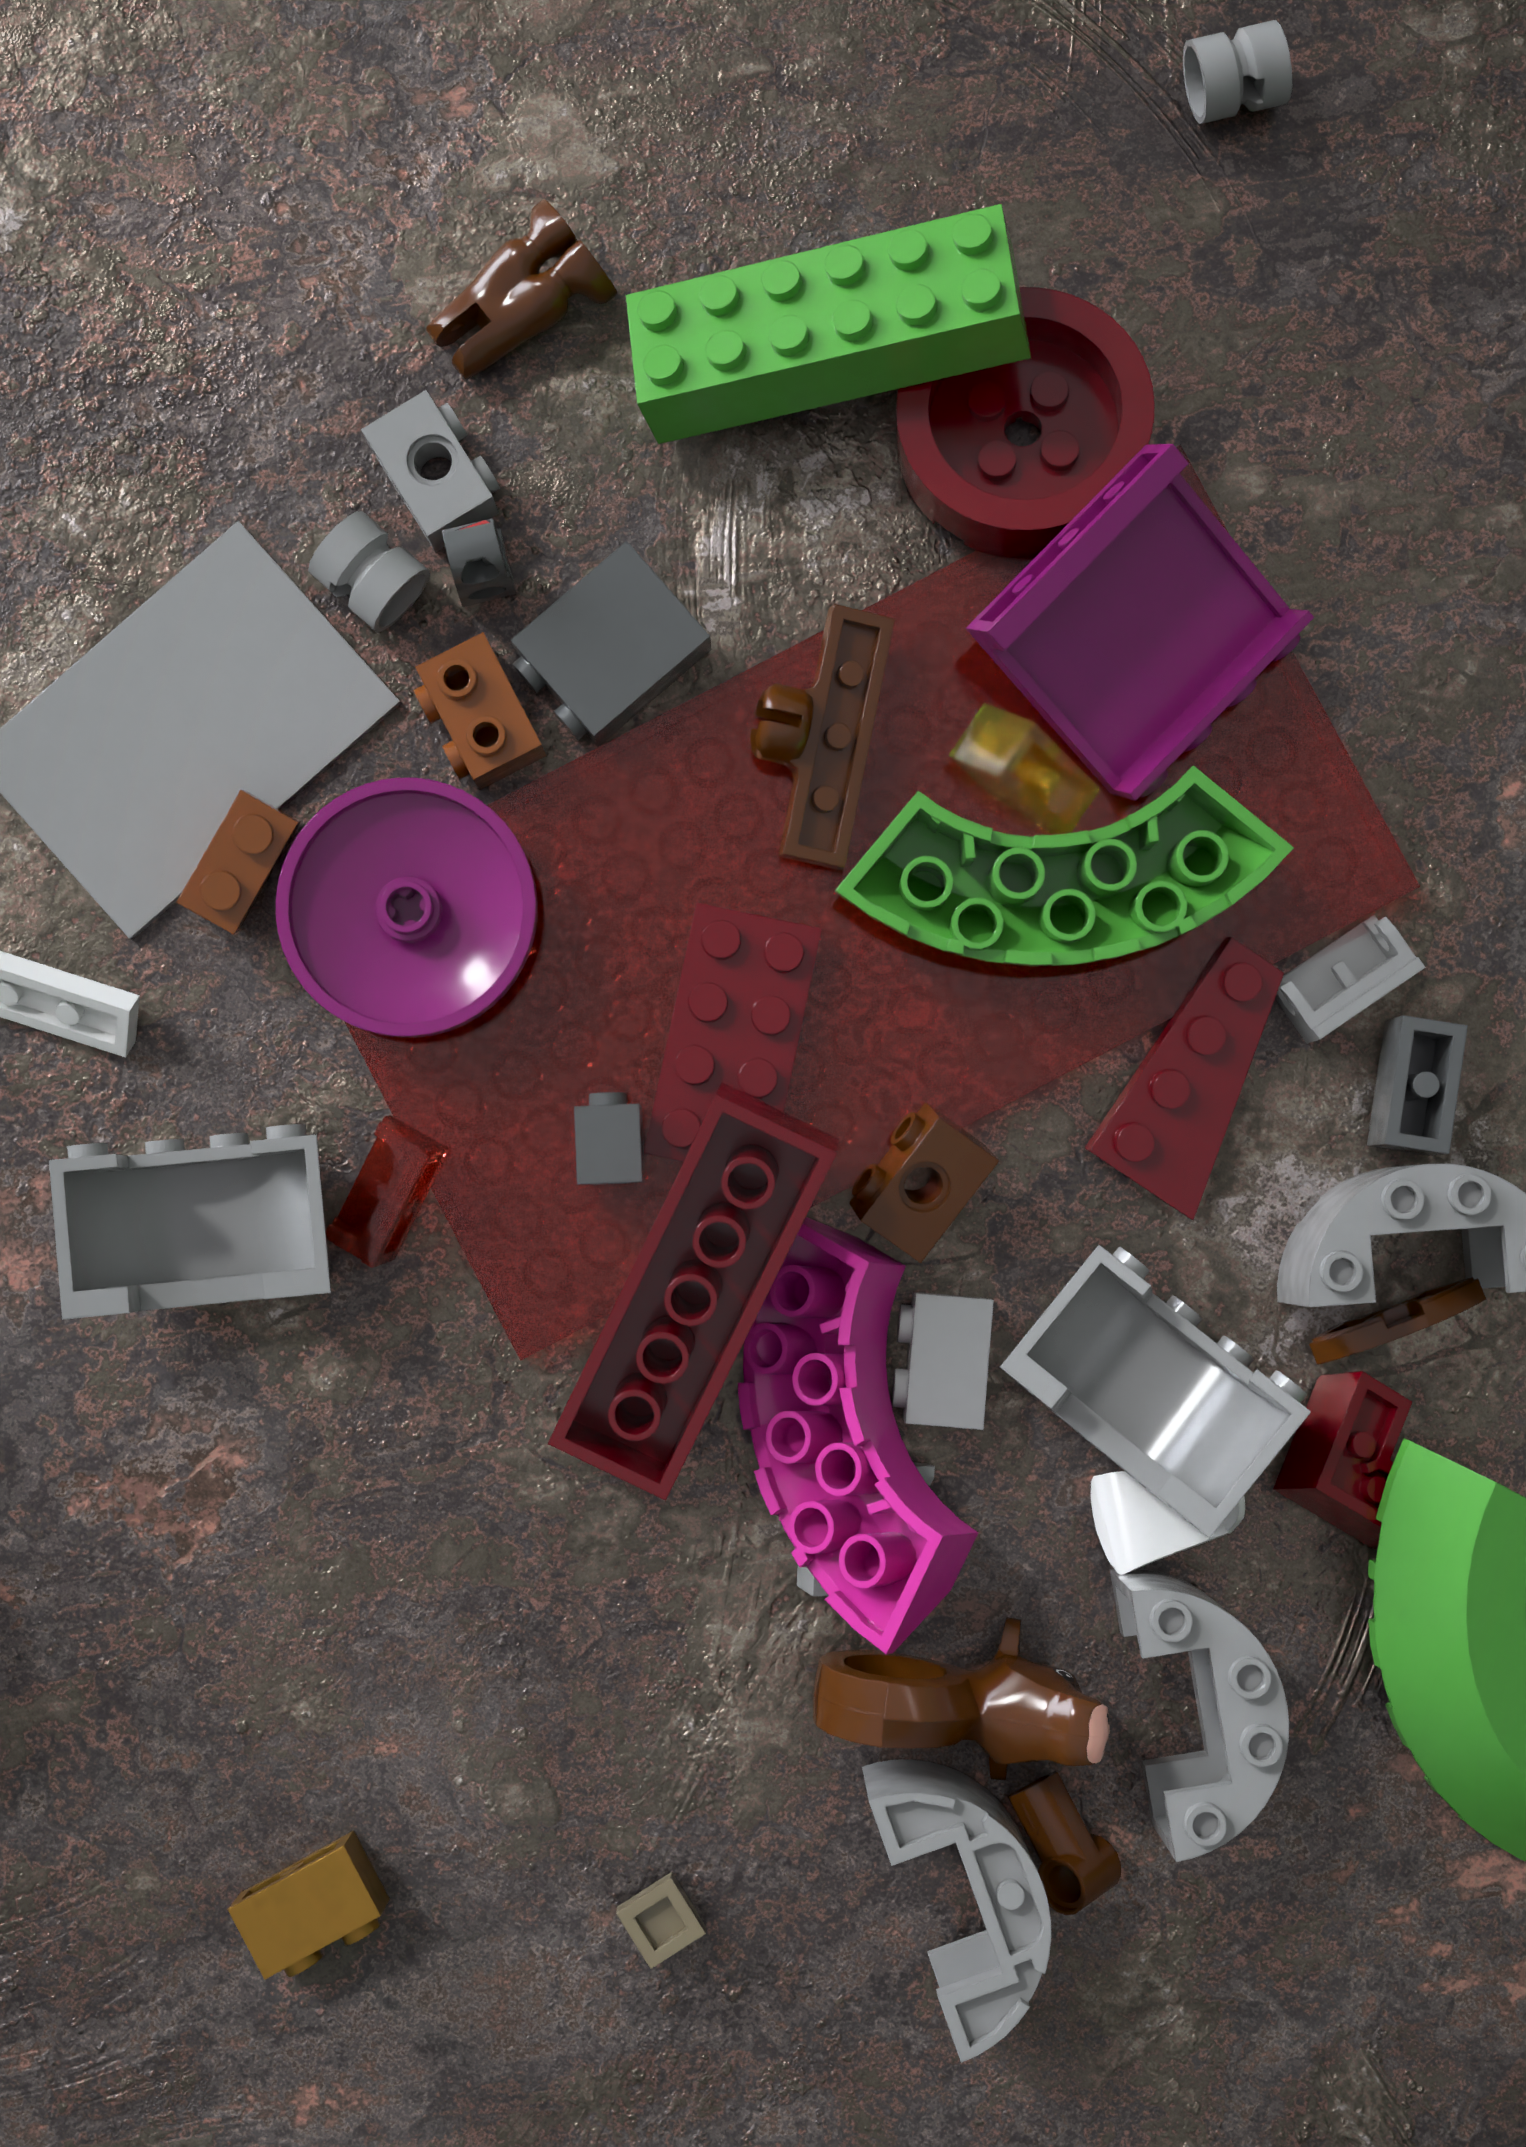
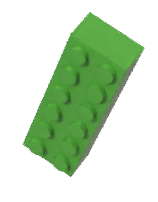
[626,204,1031,444]

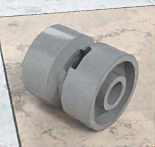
[1183,20,1292,124]
[308,511,430,633]

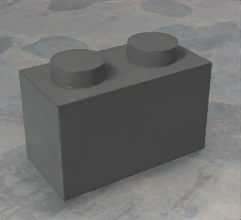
[1367,1015,1468,1156]

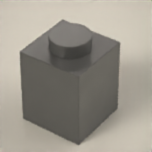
[574,1092,645,1185]

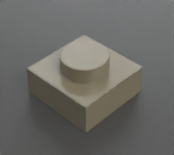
[616,1872,706,1969]

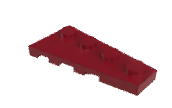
[1084,937,1284,1220]

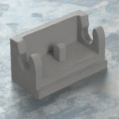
[1275,915,1426,1044]

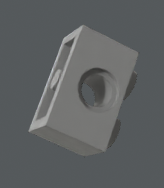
[361,390,500,552]

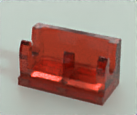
[326,1115,450,1268]

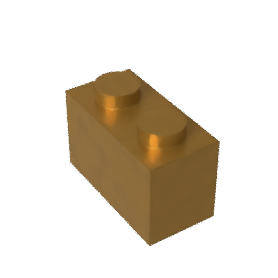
[227,1830,390,1980]

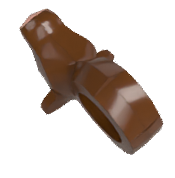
[813,1617,1110,1780]

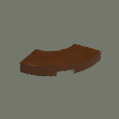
[1309,1277,1486,1365]

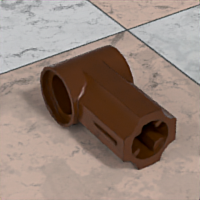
[1008,1771,1121,1915]

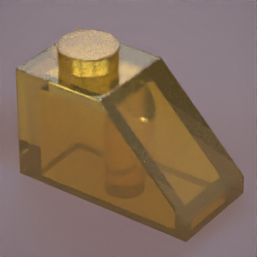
[948,703,1100,835]

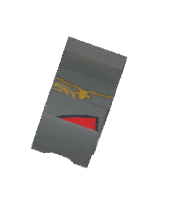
[442,518,517,607]

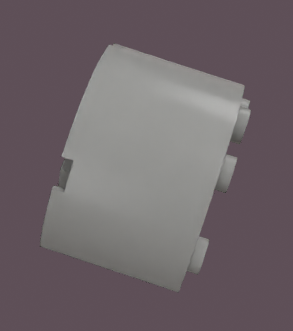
[49,1124,331,1320]
[1277,1164,1526,1307]
[1000,1245,1311,1538]
[1110,1568,1289,1862]
[862,1759,1051,2063]

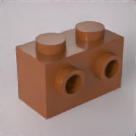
[413,632,547,790]

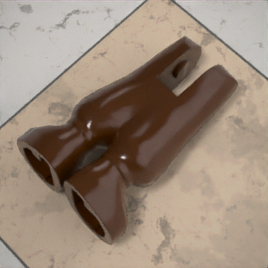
[426,199,618,380]

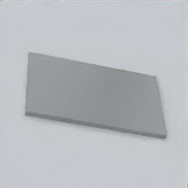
[0,521,401,940]

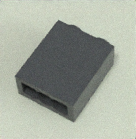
[511,541,711,747]

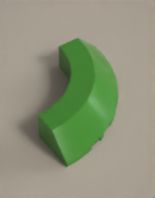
[835,765,1294,966]
[1368,1438,1526,1862]

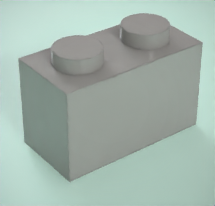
[892,1292,994,1430]

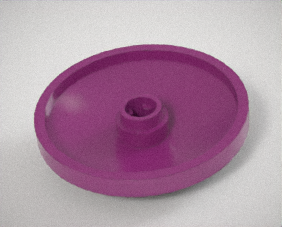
[276,778,538,1038]

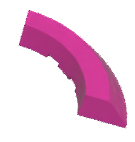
[738,1217,978,1655]

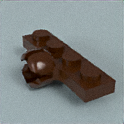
[750,604,895,870]

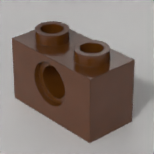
[849,1102,999,1263]

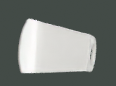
[1091,1471,1245,1575]

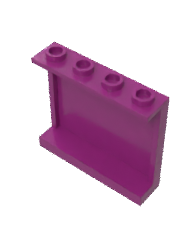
[965,444,1314,801]

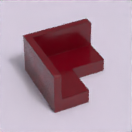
[1273,1371,1412,1549]

